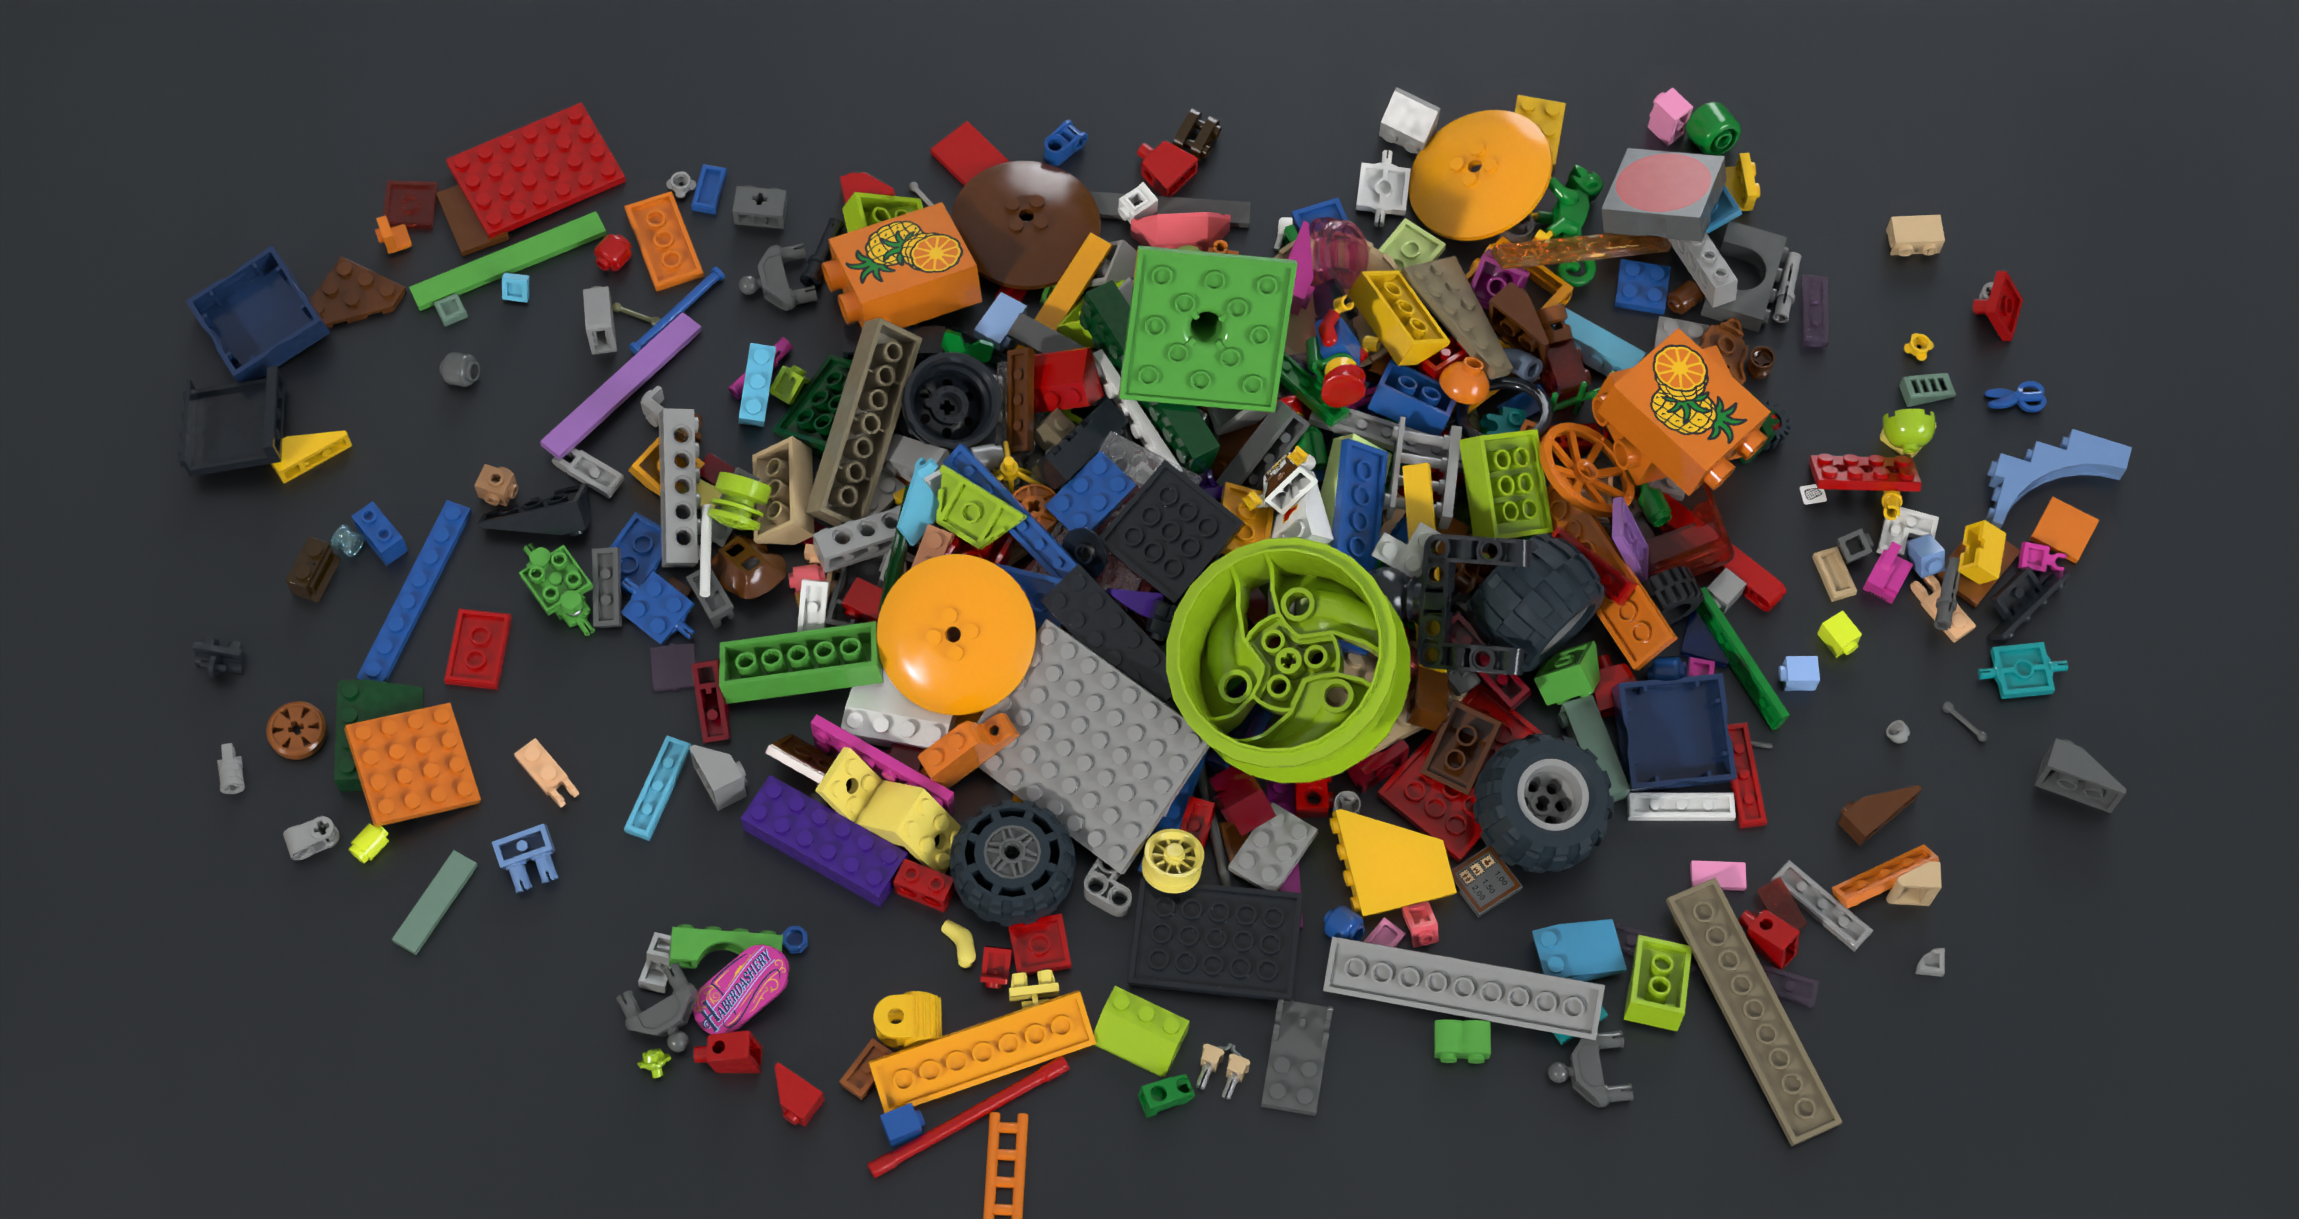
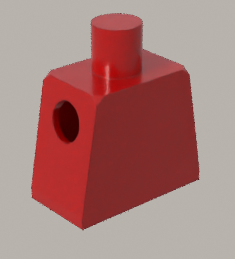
[1137,141,1198,197]
[1591,655,1637,719]
[1738,910,1800,972]
[694,1031,762,1073]

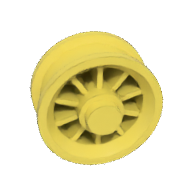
[1142,829,1204,893]

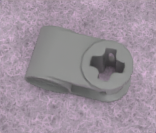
[283,816,340,860]

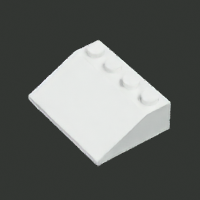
[841,668,957,750]

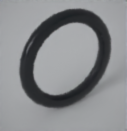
[1455,376,1553,439]

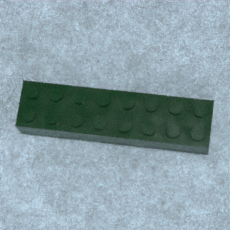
[1079,280,1220,479]

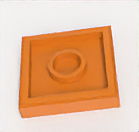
[2029,497,2099,564]

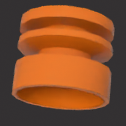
[1012,484,1065,551]

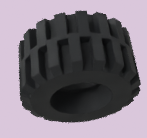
[1642,566,1704,625]

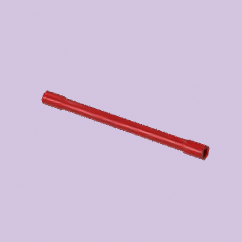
[867,1056,1070,1179]

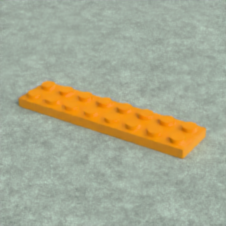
[868,990,1096,1114]

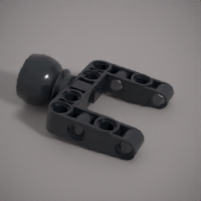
[1369,534,1532,675]

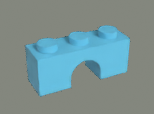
[739,343,776,427]

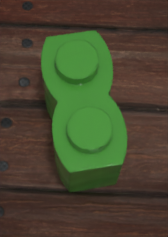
[1434,1019,1491,1064]

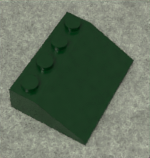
[773,354,852,459]
[334,679,424,792]

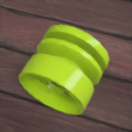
[707,472,772,531]

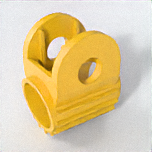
[873,991,942,1049]

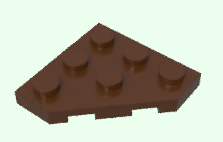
[310,256,407,328]

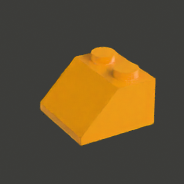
[628,436,705,496]

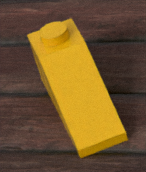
[271,430,352,484]

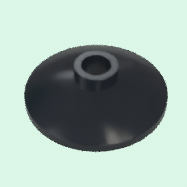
[1062,528,1107,578]

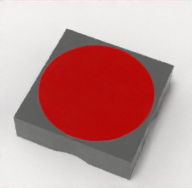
[1602,148,1726,242]

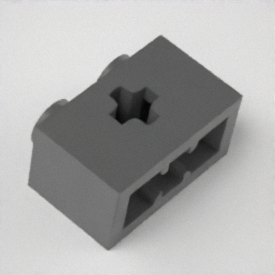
[732,185,788,229]

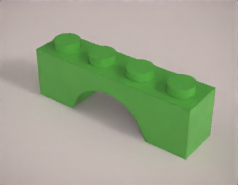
[668,924,783,969]

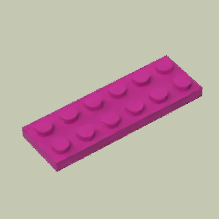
[811,714,955,817]

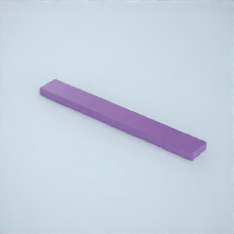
[540,312,702,461]

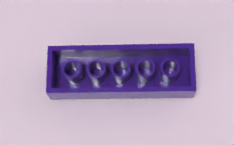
[741,775,909,908]

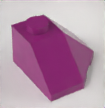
[1471,248,1530,310]

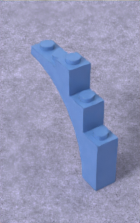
[1985,429,2132,529]

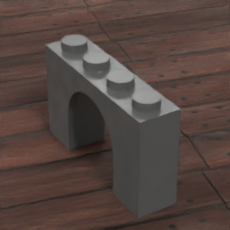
[1701,221,1789,332]

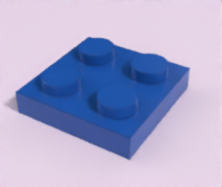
[1614,259,1671,315]

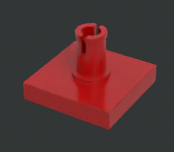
[1973,271,2023,341]

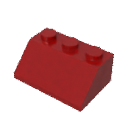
[1034,347,1104,413]

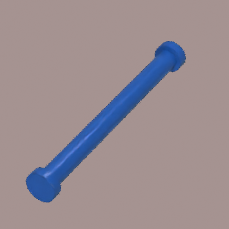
[629,266,725,355]

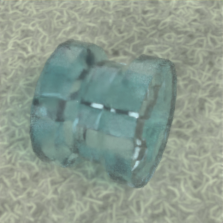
[331,524,364,557]

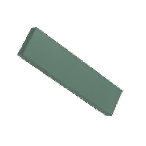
[392,850,478,955]

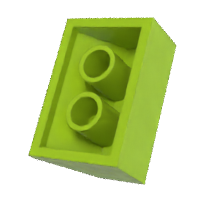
[1093,986,1190,1079]

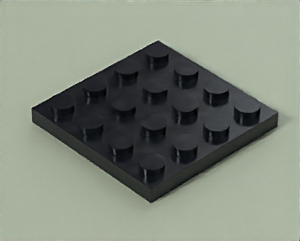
[1099,460,1246,606]

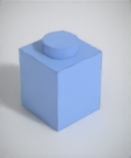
[1778,656,1820,691]

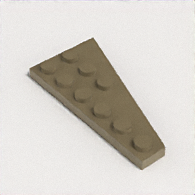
[1401,256,1513,380]

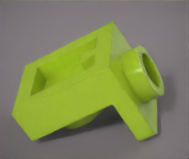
[769,364,811,405]

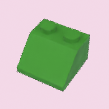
[1534,641,1600,706]

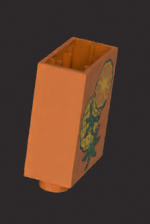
[821,202,982,328]
[1597,328,1771,496]

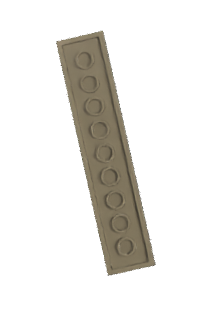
[1666,877,1843,1147]

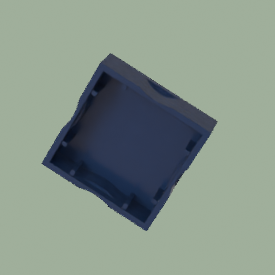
[186,245,331,382]
[1612,673,1737,792]

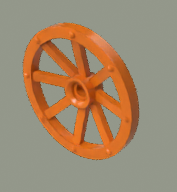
[1539,422,1635,517]

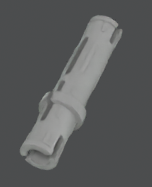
[1773,252,1802,323]

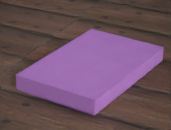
[1612,496,1649,584]

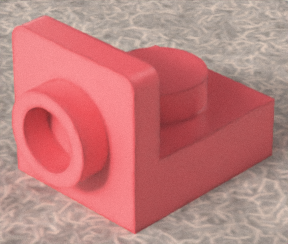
[1402,901,1439,948]

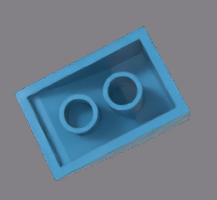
[1532,919,1627,981]

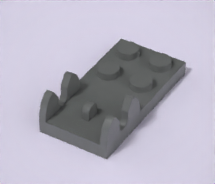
[1261,998,1333,1116]

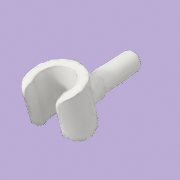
[1273,217,1292,251]

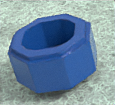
[782,926,808,954]

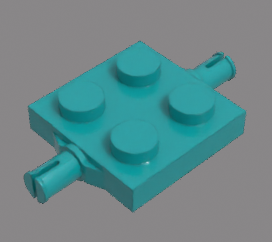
[1978,642,2068,699]

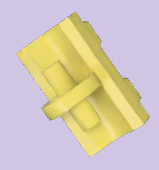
[1009,970,1059,1009]

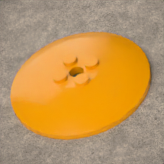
[1408,110,1553,241]
[877,554,1036,715]

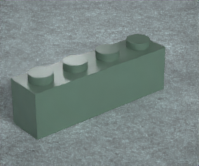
[1558,695,1630,802]

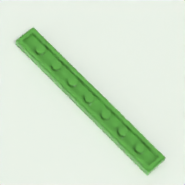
[409,211,607,311]

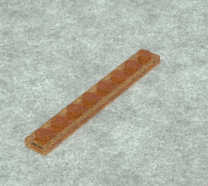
[1491,233,1672,270]

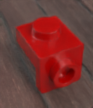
[980,945,1012,988]

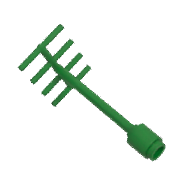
[1550,360,1672,527]

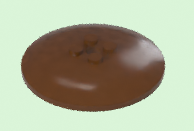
[951,161,1101,290]

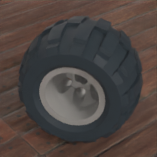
[1466,533,1605,672]
[1473,733,1614,873]

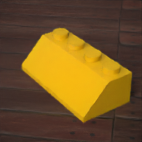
[1348,270,1450,366]

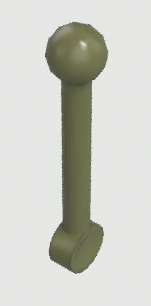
[612,302,660,327]

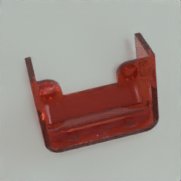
[1608,482,1734,578]

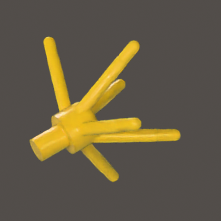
[992,441,1043,494]

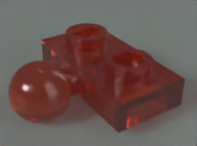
[1752,877,1809,930]

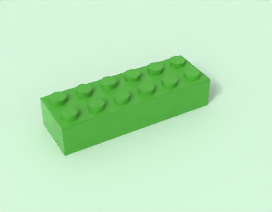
[719,621,884,704]

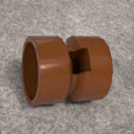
[1536,304,1573,346]

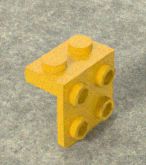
[1725,153,1760,211]

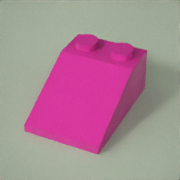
[1288,221,1315,316]

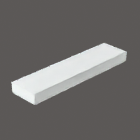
[1626,792,1736,821]

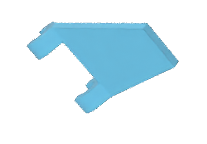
[897,457,939,546]

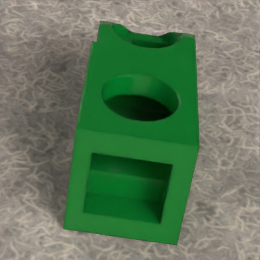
[1138,1074,1195,1118]

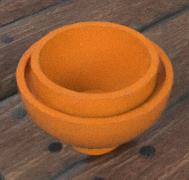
[1439,357,1490,404]

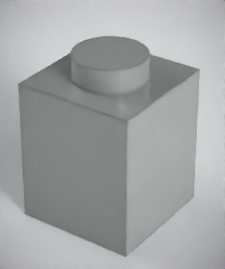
[1707,568,1747,614]

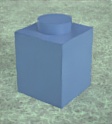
[1906,534,1945,578]

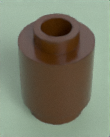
[1667,279,1705,314]

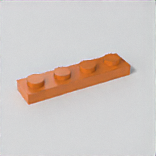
[1832,844,1939,909]

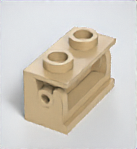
[1886,215,1945,256]

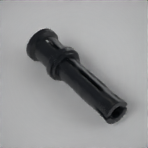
[800,218,844,289]

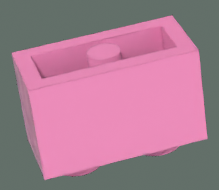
[1648,88,1693,147]

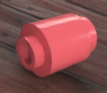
[788,564,826,592]

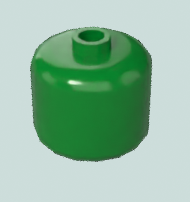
[1686,102,1741,156]

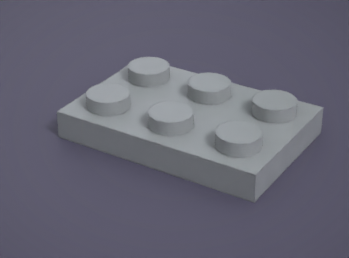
[1228,802,1318,891]

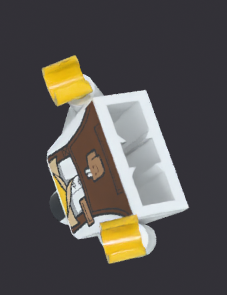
[1241,445,1318,515]

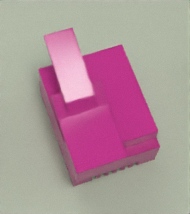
[1863,541,1913,604]

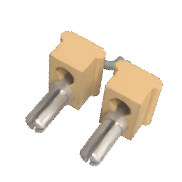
[1196,1043,1250,1099]

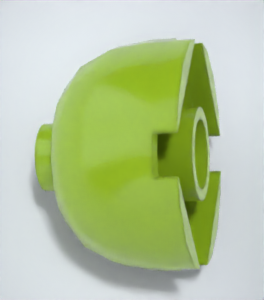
[1882,409,1936,453]

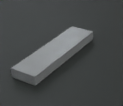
[1771,860,1873,952]

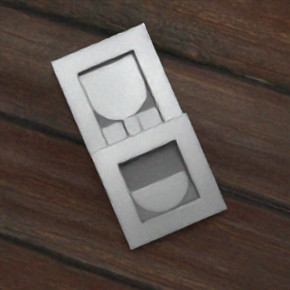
[638,932,671,993]

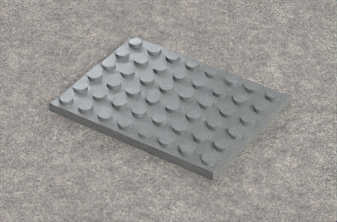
[977,619,1210,874]

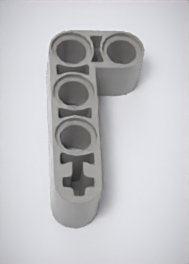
[1084,857,1132,917]

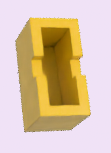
[1958,520,2006,585]

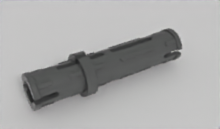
[1934,557,1961,631]

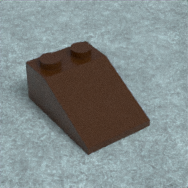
[1488,282,1549,373]
[1420,700,1506,795]

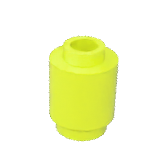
[348,823,389,864]

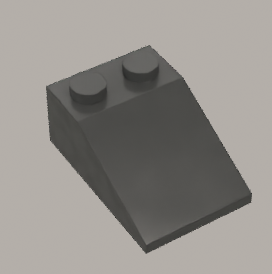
[2034,738,2127,813]

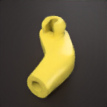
[941,919,976,968]

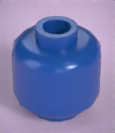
[1647,656,1687,681]
[1324,906,1365,941]

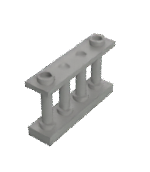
[1383,416,1462,530]

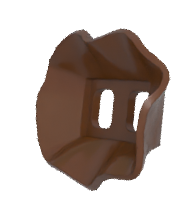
[711,533,786,599]

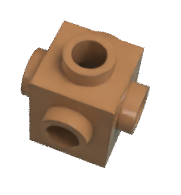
[474,464,518,507]

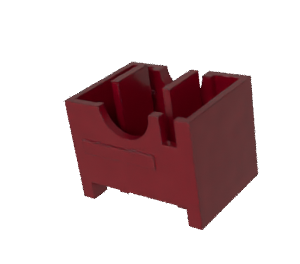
[1209,766,1276,836]

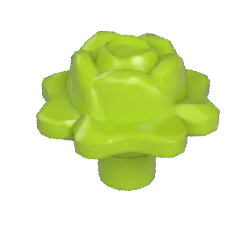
[637,1048,671,1078]

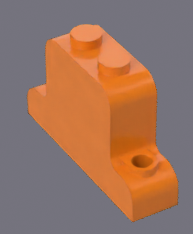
[918,713,1020,789]

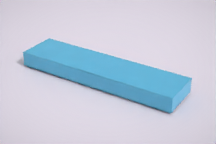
[624,735,692,841]

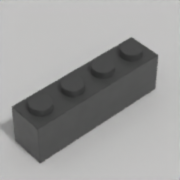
[1216,400,1310,491]

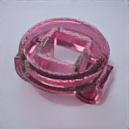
[1309,217,1369,289]

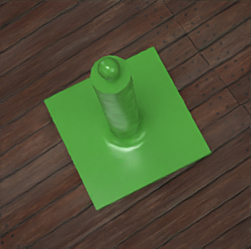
[1118,245,1297,412]

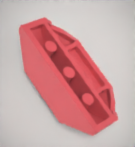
[1130,212,1231,252]

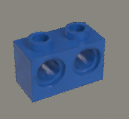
[351,501,408,566]

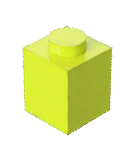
[1817,611,1862,658]

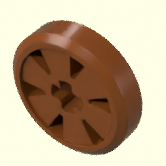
[266,701,328,760]

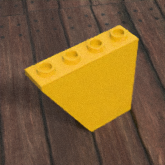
[1330,809,1457,917]

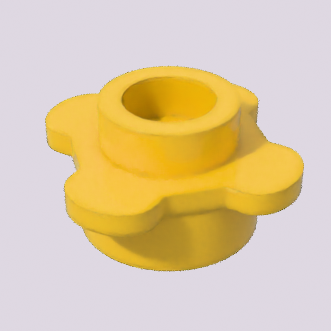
[1904,333,1934,361]

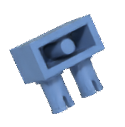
[492,823,559,893]

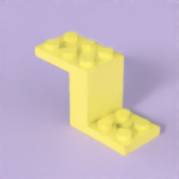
[815,747,961,874]

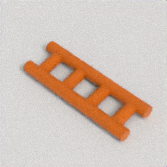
[983,1112,1029,1219]

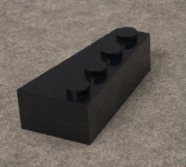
[1030,398,1129,491]

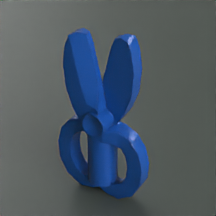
[1985,381,2047,413]

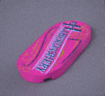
[693,945,789,1034]

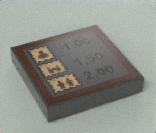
[1451,846,1523,918]

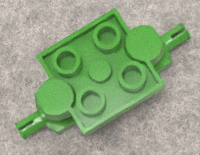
[519,543,595,636]

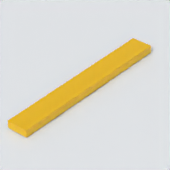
[1402,463,1448,673]

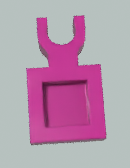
[2018,542,2066,573]

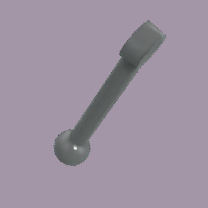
[1942,702,1988,742]

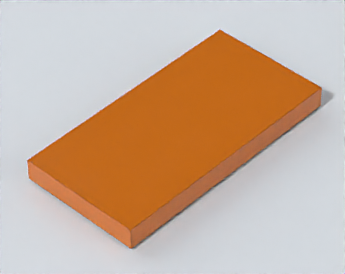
[624,191,704,292]

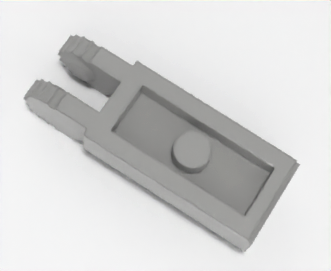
[552,448,625,499]

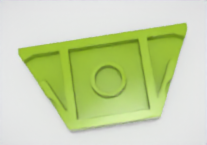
[936,465,1027,549]

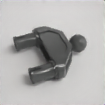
[739,242,818,311]
[616,963,698,1052]
[1548,1030,1633,1108]

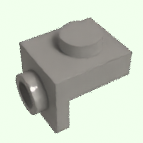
[641,386,664,427]

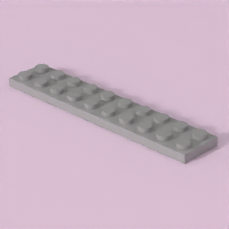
[1323,936,1605,1040]

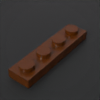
[1007,347,1034,454]

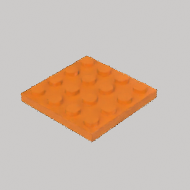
[344,703,481,827]

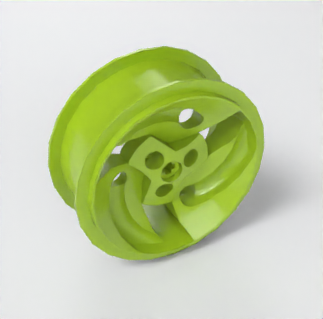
[1166,537,1411,783]

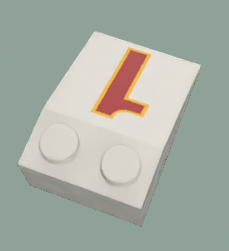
[1270,472,1334,545]

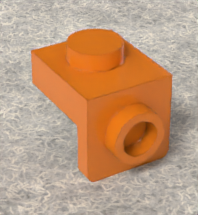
[375,215,412,254]

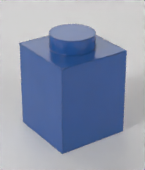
[880,1103,925,1148]

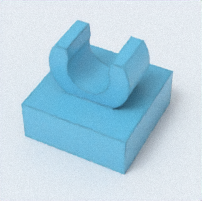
[502,273,530,303]

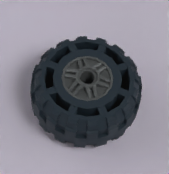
[950,799,1075,927]

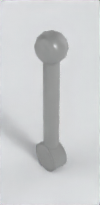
[909,182,934,206]

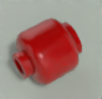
[594,234,632,271]

